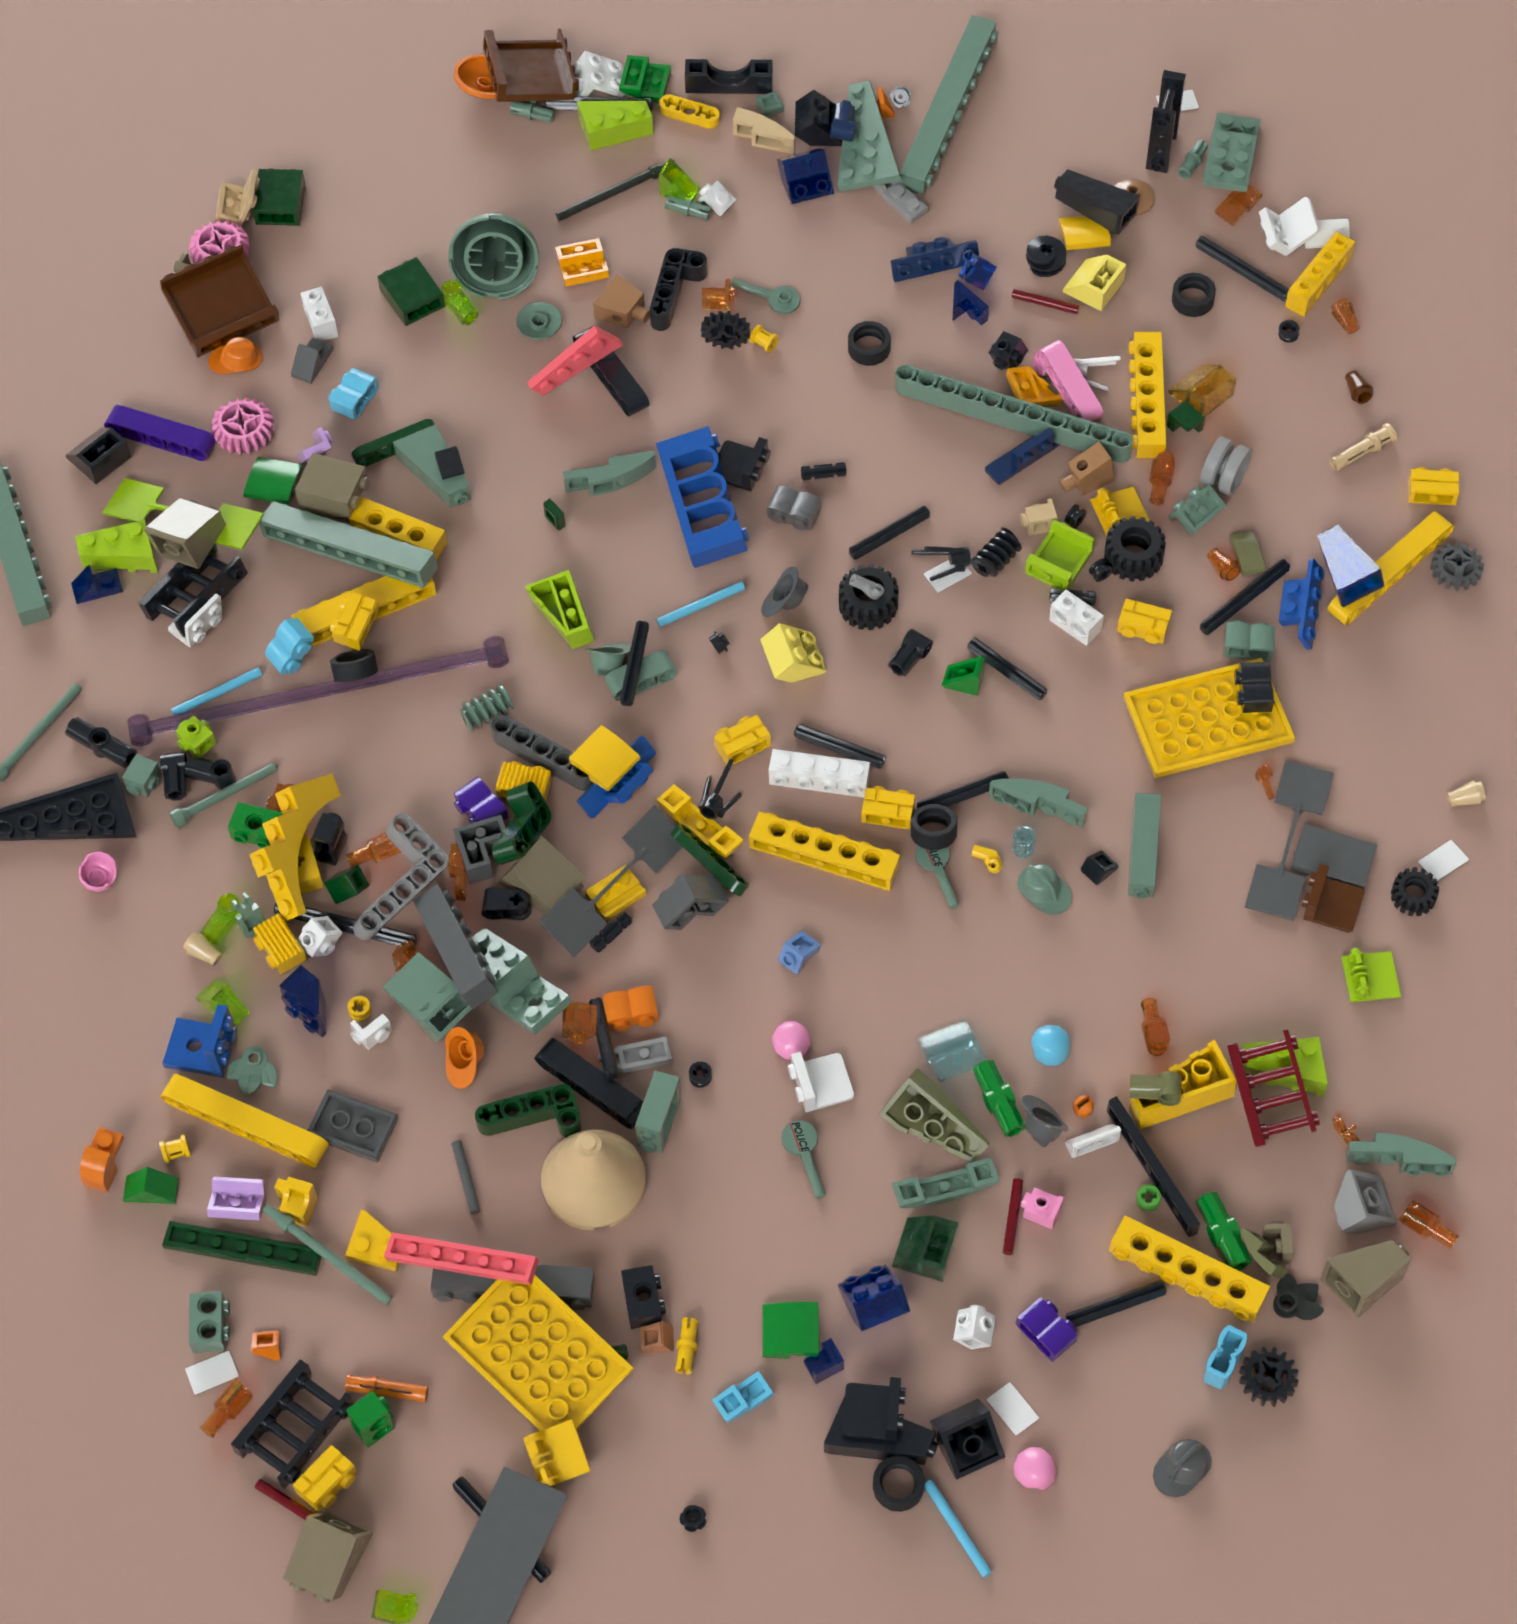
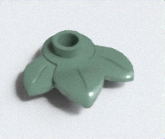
[227,1046,278,1097]

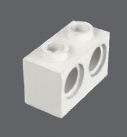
[300,286,338,342]
[1049,589,1104,646]

